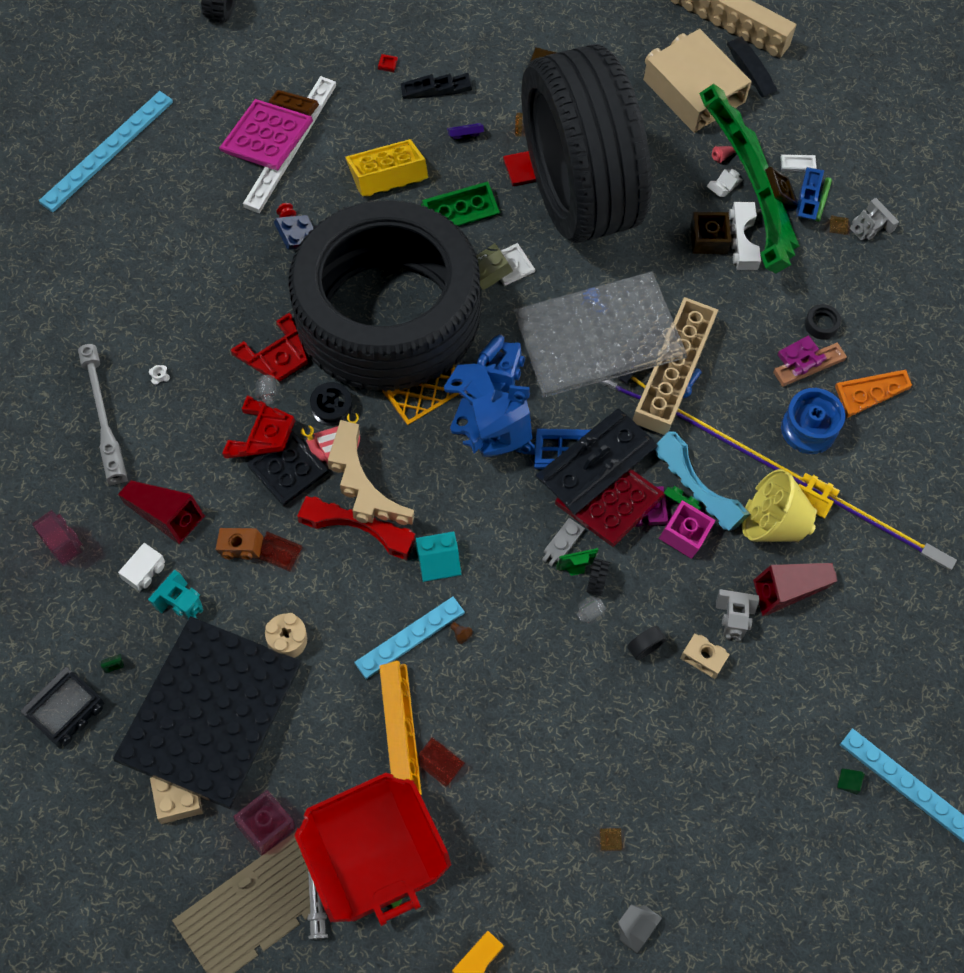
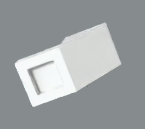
[707,169,743,197]

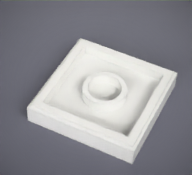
[500,243,535,286]

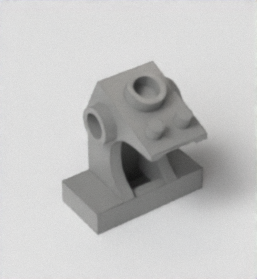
[850,198,899,240]
[716,589,759,641]

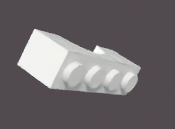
[729,202,761,270]

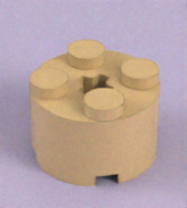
[265,613,307,658]

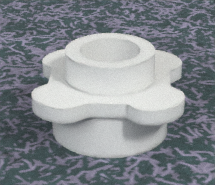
[149,365,170,385]

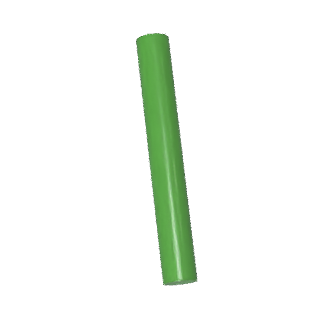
[815,177,832,222]

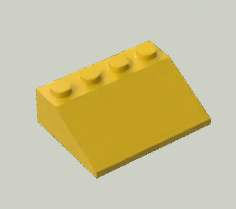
[345,139,428,196]

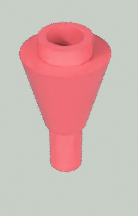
[712,146,736,163]

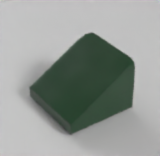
[100,654,124,673]
[837,768,865,795]

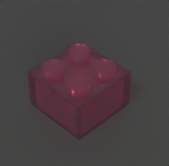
[32,510,82,566]
[233,790,295,856]

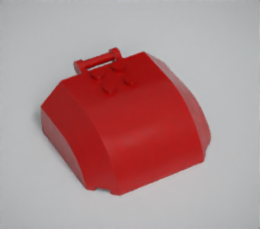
[294,773,451,926]

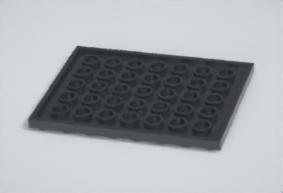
[113,616,301,809]

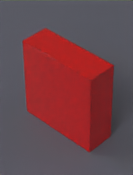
[378,54,398,73]

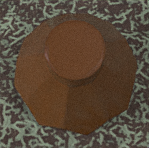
[450,622,472,644]

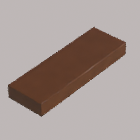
[268,90,319,116]

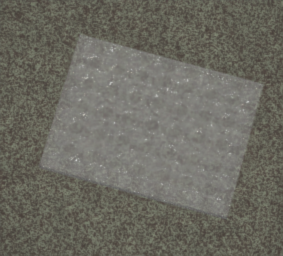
[514,271,687,398]

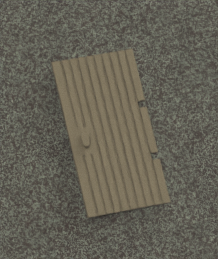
[172,831,317,973]

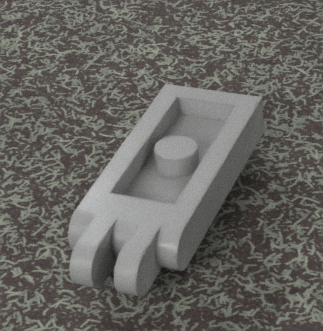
[542,518,585,567]

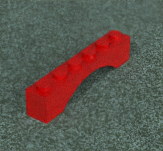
[297,496,415,560]

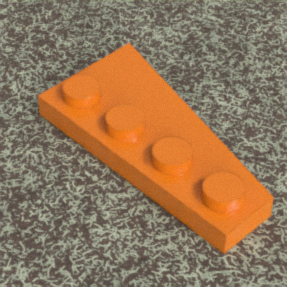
[835,370,912,418]

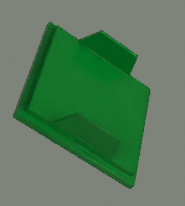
[556,548,598,576]

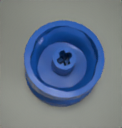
[781,388,845,454]

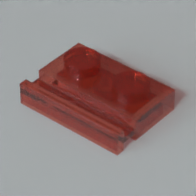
[257,532,302,572]
[417,737,465,787]

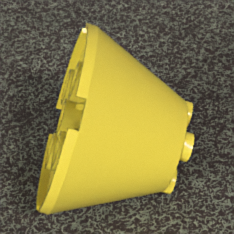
[742,469,817,542]

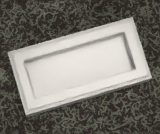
[780,155,817,172]

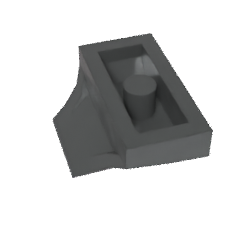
[618,904,662,954]

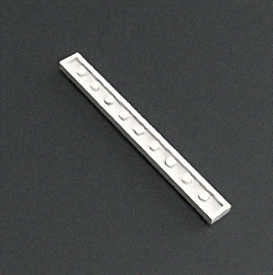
[243,76,336,214]

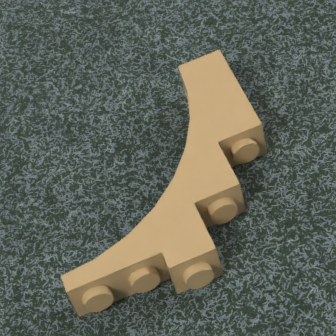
[328,420,414,525]

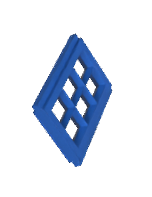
[534,429,590,469]

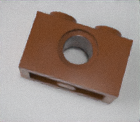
[216,528,263,560]

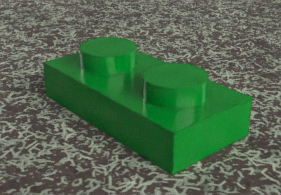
[664,485,702,511]

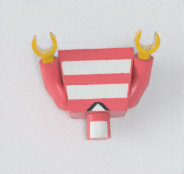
[301,413,360,465]

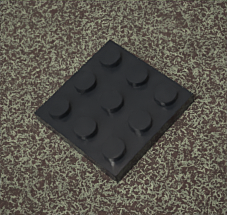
[247,430,329,507]

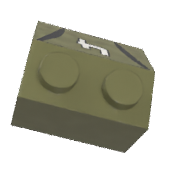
[476,243,513,290]

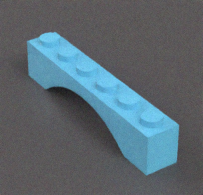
[655,432,750,531]

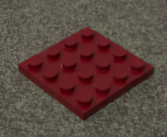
[555,469,664,547]

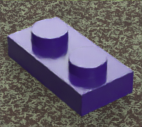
[447,123,484,139]

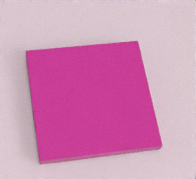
[219,99,313,171]

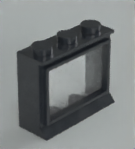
[20,666,105,748]

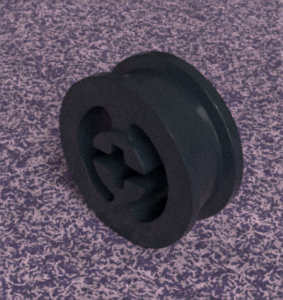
[310,382,353,426]

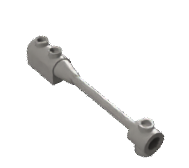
[78,344,128,486]

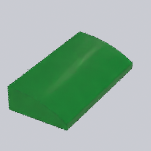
[421,181,500,226]

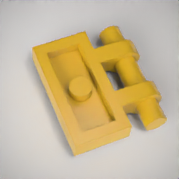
[799,473,840,519]

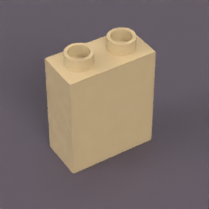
[643,29,752,133]

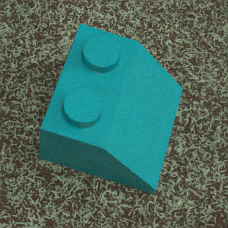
[416,532,462,582]

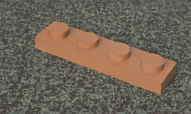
[773,342,847,387]

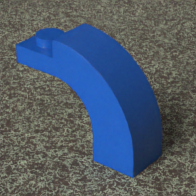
[796,167,824,220]

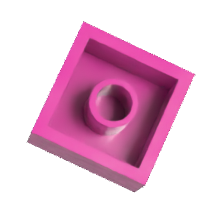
[658,500,716,559]

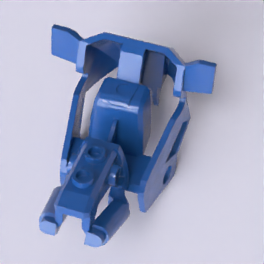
[444,335,535,457]

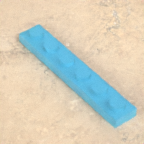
[355,597,465,679]

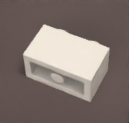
[118,543,165,592]

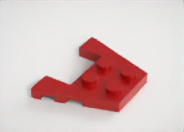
[230,312,308,383]
[222,396,295,458]

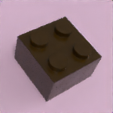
[690,212,732,254]

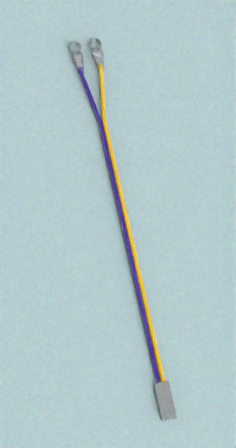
[587,356,957,571]

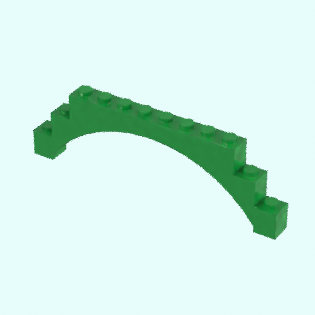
[699,83,799,274]

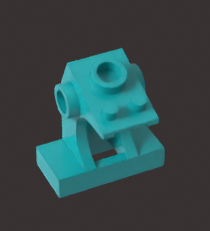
[148,570,204,620]

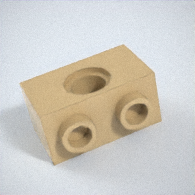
[680,633,730,679]

